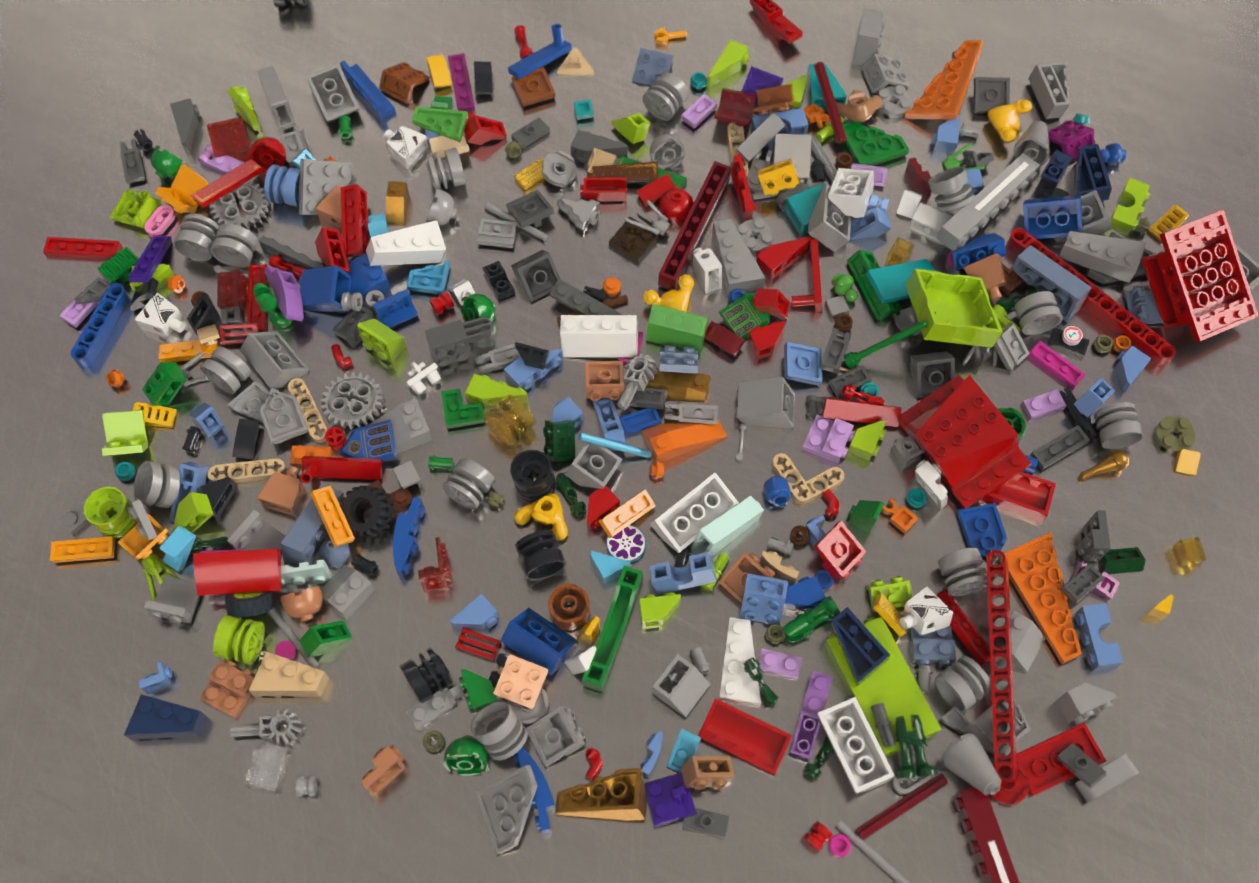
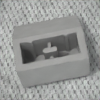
[652,654,710,718]
[1055,683,1118,724]

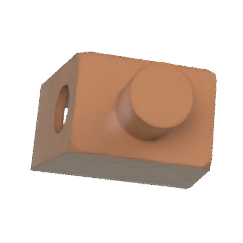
[315,185,342,228]
[964,253,1006,301]
[257,466,304,516]

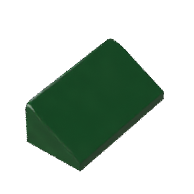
[1100,547,1146,574]

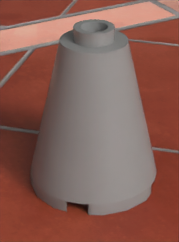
[1013,121,1050,167]
[942,734,1001,795]

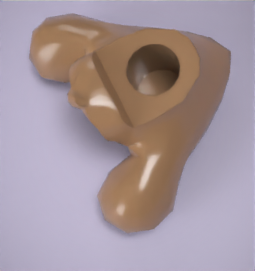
[836,89,883,122]

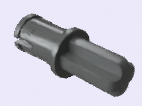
[871,703,896,748]

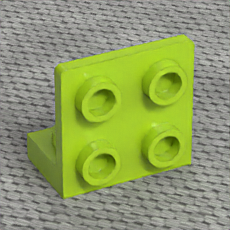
[102,410,149,456]

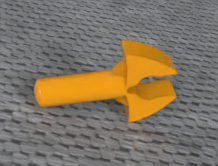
[654,27,687,46]

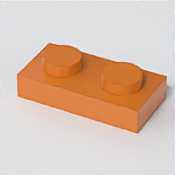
[290,446,332,467]

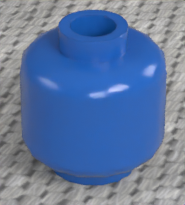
[763,476,791,506]

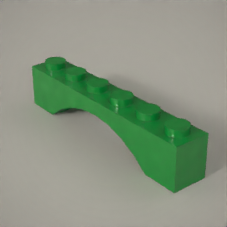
[582,565,643,692]

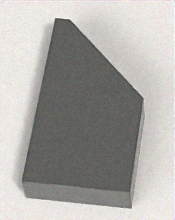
[75,277,111,304]

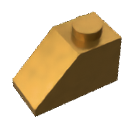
[386,181,409,225]

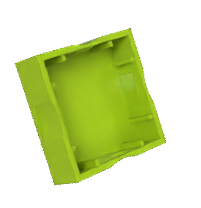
[905,269,1003,348]

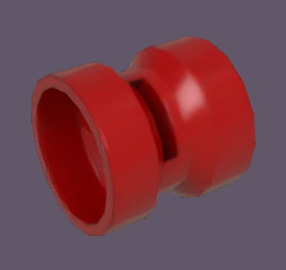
[429,291,454,315]
[802,821,833,853]

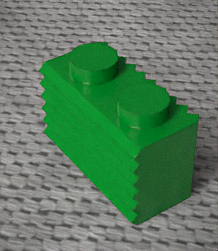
[97,247,139,285]

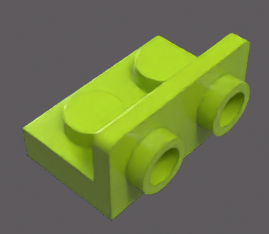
[865,576,912,612]

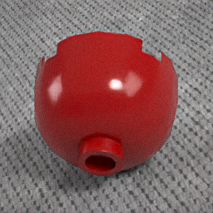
[249,137,286,173]
[658,188,693,225]

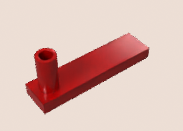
[792,239,823,313]
[300,456,382,484]

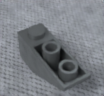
[571,130,628,162]

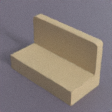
[429,133,469,160]

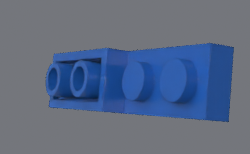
[393,497,425,580]
[514,748,555,834]

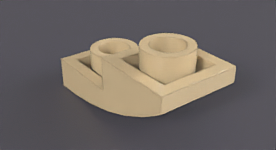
[197,324,220,346]
[760,551,799,585]

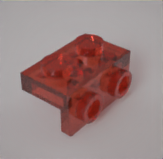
[217,270,249,310]

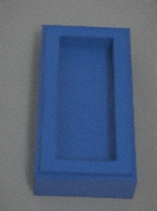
[619,408,661,437]

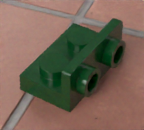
[543,420,575,462]

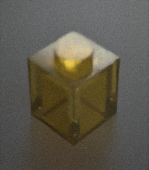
[885,237,915,266]
[1172,537,1207,570]

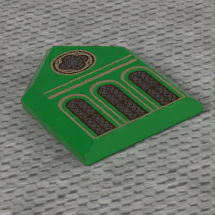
[719,292,771,340]

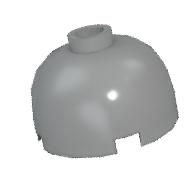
[649,133,686,170]
[425,188,457,226]

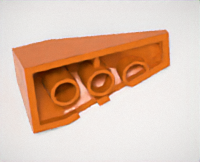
[641,420,727,462]

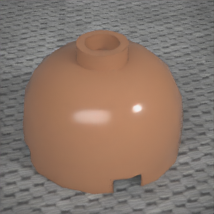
[280,586,323,621]

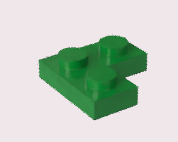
[441,389,485,429]

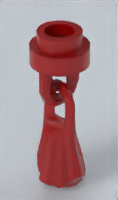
[514,25,533,59]
[269,255,307,280]
[841,384,885,405]

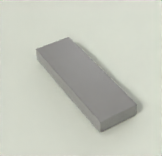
[736,112,786,162]

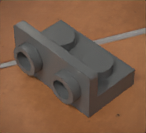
[332,307,377,348]

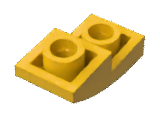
[426,55,452,89]

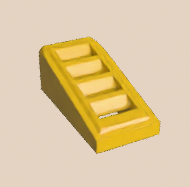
[1148,204,1189,243]
[133,402,177,428]
[577,616,600,647]

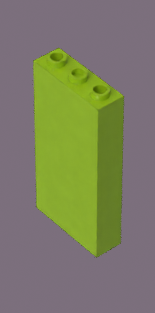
[824,617,942,757]

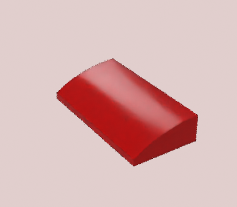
[979,472,1056,523]
[193,549,282,596]
[698,698,793,775]

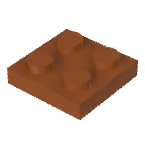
[511,67,556,107]

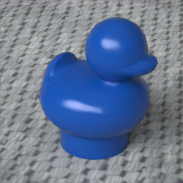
[1100,143,1127,165]

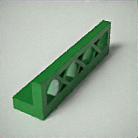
[846,249,902,321]

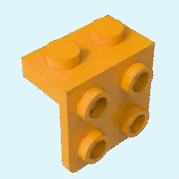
[155,165,208,214]
[118,513,169,560]

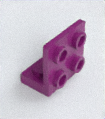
[1048,120,1095,162]

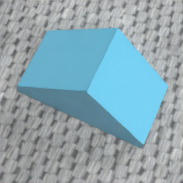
[590,551,630,584]

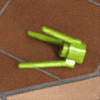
[142,554,179,602]

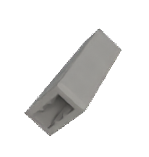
[257,66,295,129]

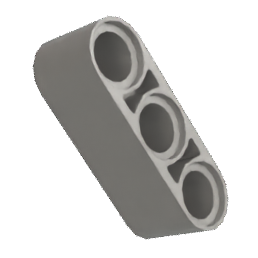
[1075,754,1139,803]

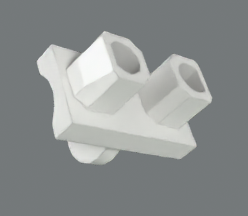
[405,361,441,395]

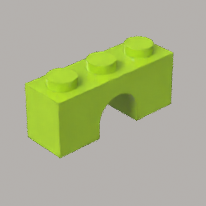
[1110,178,1150,236]

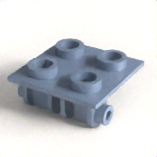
[632,48,673,86]
[1124,285,1164,324]

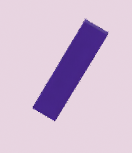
[129,236,172,283]

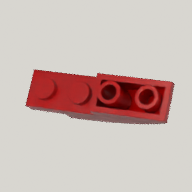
[750,0,803,44]

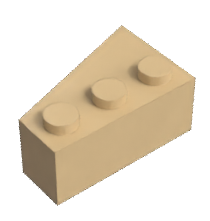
[249,652,329,697]

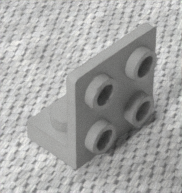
[862,54,910,95]
[227,510,285,551]

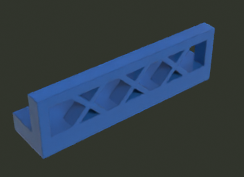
[340,61,396,120]

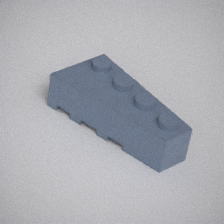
[1012,245,1092,323]
[280,484,344,568]

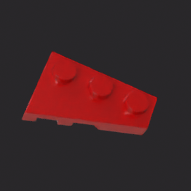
[730,154,755,219]

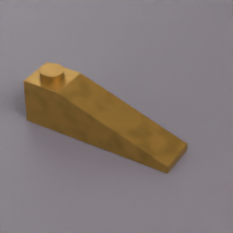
[645,367,711,412]
[555,768,647,821]

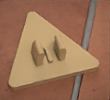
[557,47,594,76]

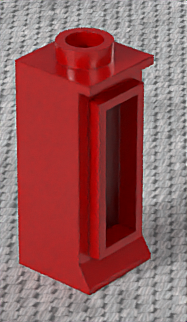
[580,177,627,203]

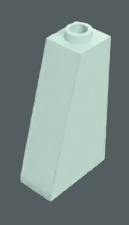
[690,496,764,558]

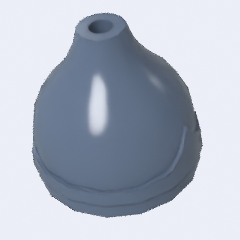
[319,538,350,568]

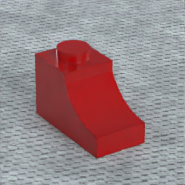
[464,115,507,145]
[753,288,790,320]

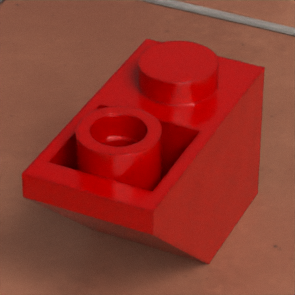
[748,321,786,359]
[587,485,620,532]

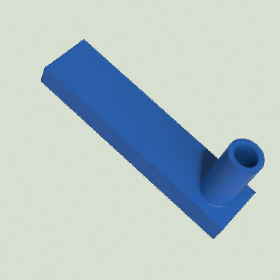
[508,24,572,79]

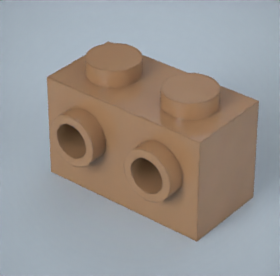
[681,756,735,790]

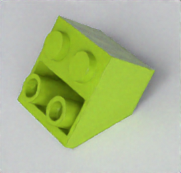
[357,318,407,363]

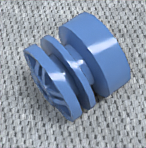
[264,164,300,207]

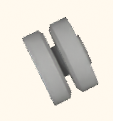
[210,223,258,268]
[1014,291,1063,335]
[200,346,252,394]
[134,461,180,508]

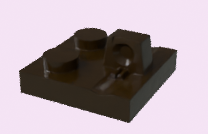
[609,217,659,263]

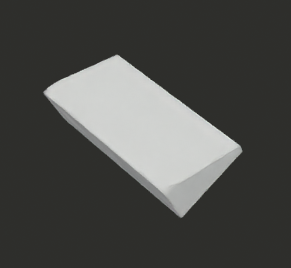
[565,646,596,675]

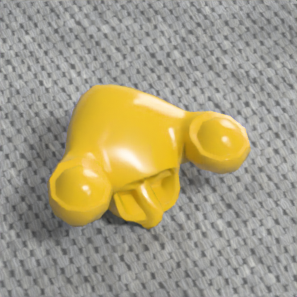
[988,99,1032,143]
[643,274,694,312]
[514,493,568,541]

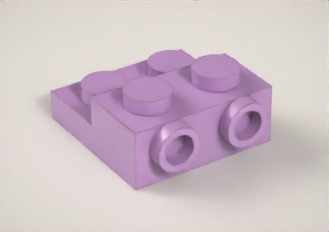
[802,414,855,464]

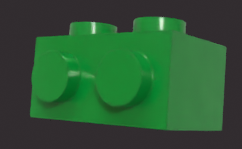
[142,362,187,406]

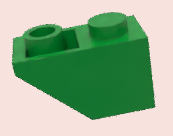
[459,668,498,714]

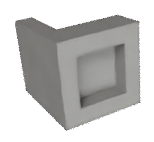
[393,460,423,489]

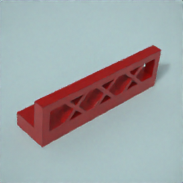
[340,184,369,258]

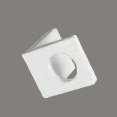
[896,189,922,218]
[448,279,475,306]

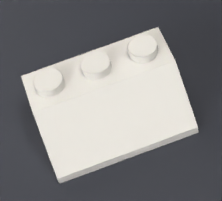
[828,168,874,218]

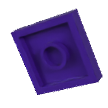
[742,66,784,108]
[645,772,697,827]

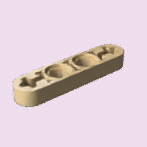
[727,122,749,178]
[288,378,328,444]
[207,458,287,483]

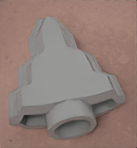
[557,198,600,231]

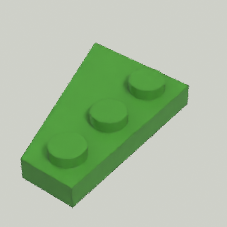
[412,106,468,143]

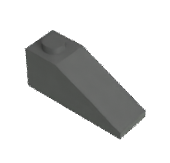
[170,98,200,155]

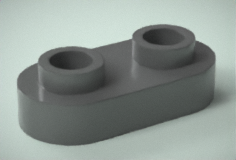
[776,183,810,209]

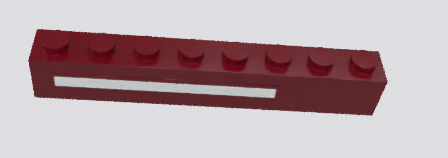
[658,161,731,290]
[954,787,1020,883]

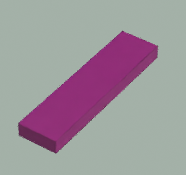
[448,53,476,112]

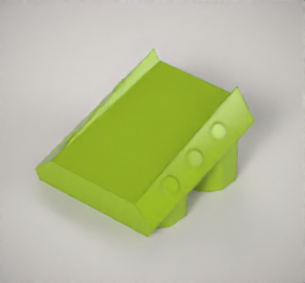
[226,86,261,132]
[110,190,161,228]

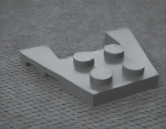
[940,677,1031,755]

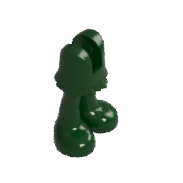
[895,714,937,779]

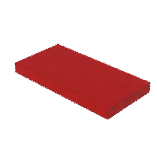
[1017,722,1106,797]

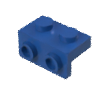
[373,289,418,328]

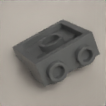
[1078,510,1111,565]

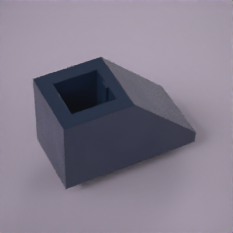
[1040,150,1072,185]

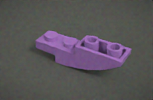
[264,266,304,321]
[790,670,833,759]

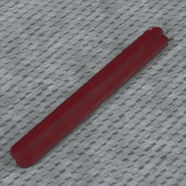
[814,62,847,144]
[856,773,948,840]

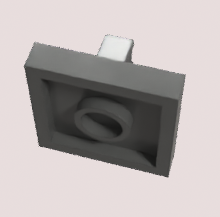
[974,77,1010,113]
[506,190,554,228]

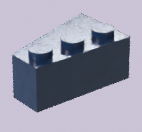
[1074,144,1112,201]
[831,607,890,686]
[124,694,207,741]

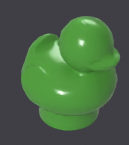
[831,273,858,302]

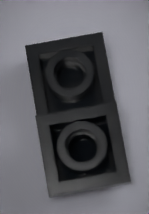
[474,61,492,95]
[482,261,515,300]
[130,277,159,311]
[232,419,260,459]

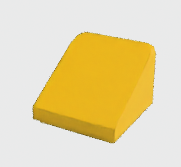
[1175,449,1200,476]
[1147,595,1174,620]

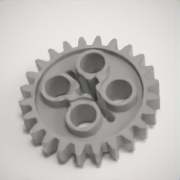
[209,181,270,230]
[320,372,384,430]

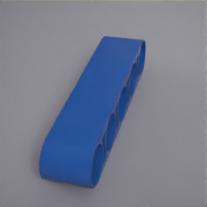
[71,283,130,369]

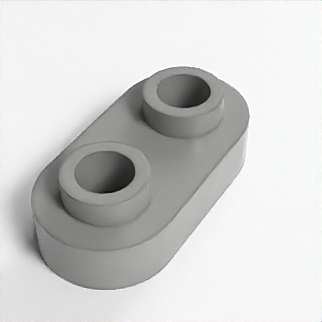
[892,762,933,795]

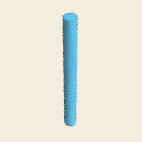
[578,433,652,458]

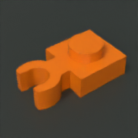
[803,103,830,128]
[881,498,918,534]

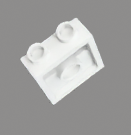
[915,460,948,509]

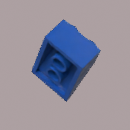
[348,254,391,302]

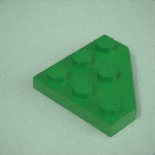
[842,121,909,166]

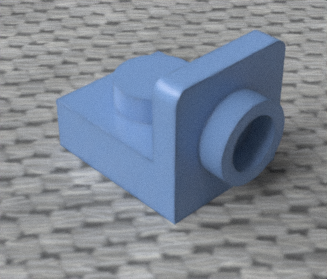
[806,515,825,545]
[139,661,173,694]

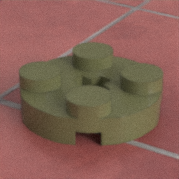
[1154,416,1196,454]

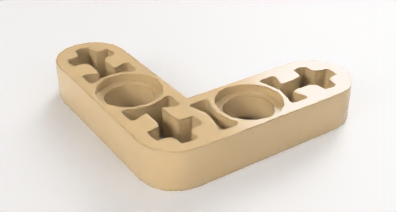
[772,453,845,505]

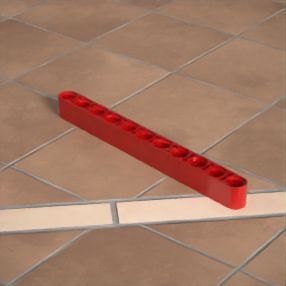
[1007,228,1176,367]
[986,550,1017,784]

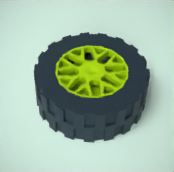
[225,591,273,617]

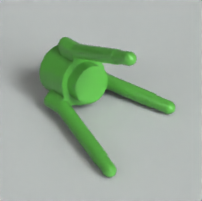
[942,143,985,171]

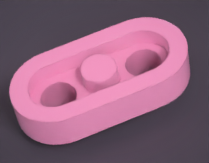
[144,205,176,237]

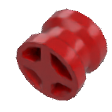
[325,427,347,451]

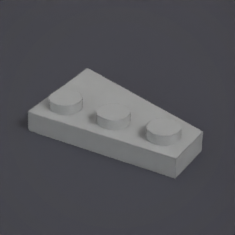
[227,380,269,424]

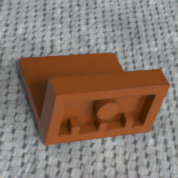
[379,62,430,104]
[753,84,795,115]

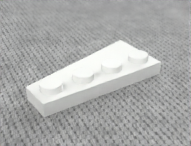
[719,617,761,705]

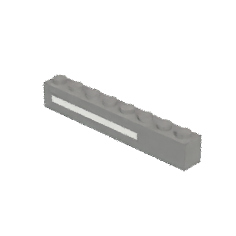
[936,153,1040,251]

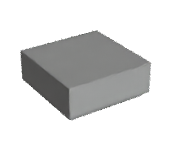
[825,295,850,318]

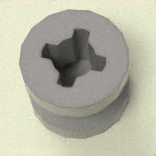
[366,290,385,313]
[341,292,363,311]
[296,774,317,797]

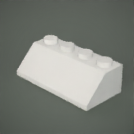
[560,315,639,358]
[650,473,739,553]
[817,697,895,794]

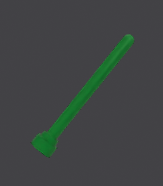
[844,320,928,368]

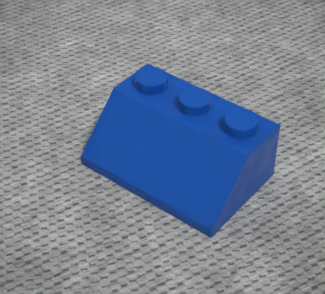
[1023,195,1082,239]
[500,608,578,676]

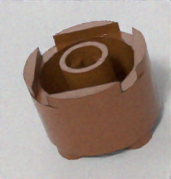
[548,583,590,630]

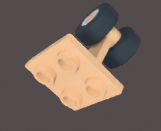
[489,653,548,709]

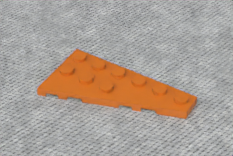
[905,40,983,120]
[998,532,1082,664]

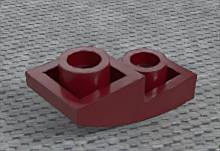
[906,157,932,196]
[704,321,745,357]

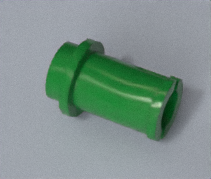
[338,115,352,139]
[428,455,453,470]

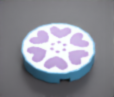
[606,525,646,564]

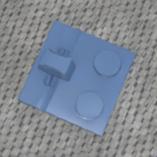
[783,342,822,385]

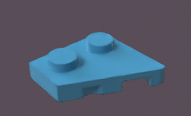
[406,261,450,294]

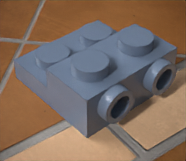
[659,345,698,374]
[909,626,956,667]

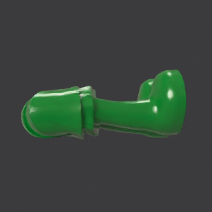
[253,283,292,329]
[784,596,840,643]

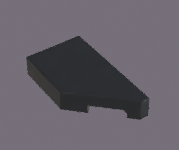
[515,342,549,370]

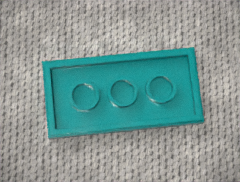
[866,259,934,304]

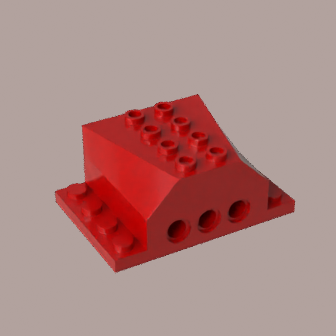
[1141,209,1259,342]
[899,375,1031,510]

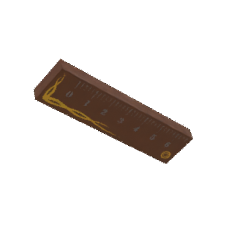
[587,162,659,183]

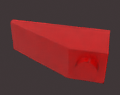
[315,227,350,273]
[756,236,811,280]

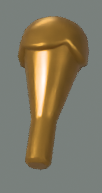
[1080,449,1129,480]

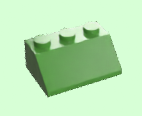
[646,304,709,354]

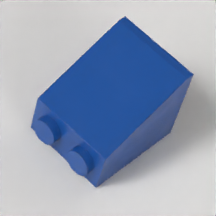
[300,266,352,313]

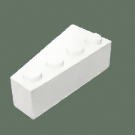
[366,220,446,266]

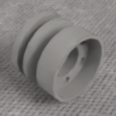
[643,72,689,121]
[426,148,466,190]
[928,167,975,212]
[173,214,219,261]
[1094,402,1144,450]
[442,458,495,510]
[938,548,987,596]
[934,656,991,713]
[471,701,528,760]

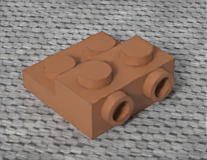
[585,361,624,401]
[718,552,776,603]
[199,660,256,719]
[360,745,405,797]

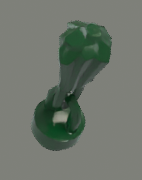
[996,288,1037,312]
[555,473,586,517]
[190,536,230,552]
[743,657,779,706]
[804,736,835,780]

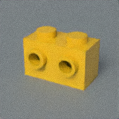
[757,158,799,195]

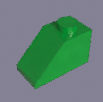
[848,500,885,534]
[299,621,352,658]

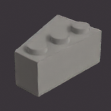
[852,9,886,67]
[1028,62,1070,119]

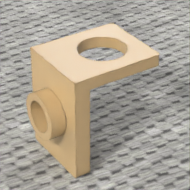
[587,148,616,172]

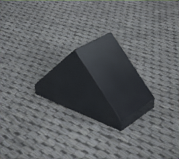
[187,293,221,332]
[201,477,236,519]

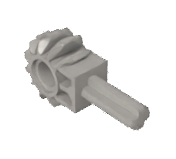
[617,353,657,410]
[229,709,302,746]

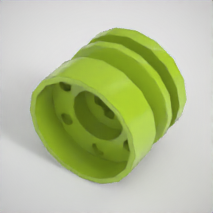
[84,486,137,538]
[213,615,265,665]

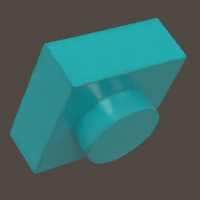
[574,99,594,120]

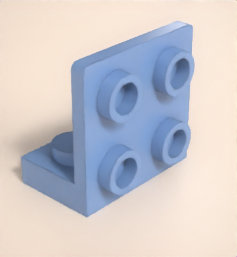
[740,573,788,625]

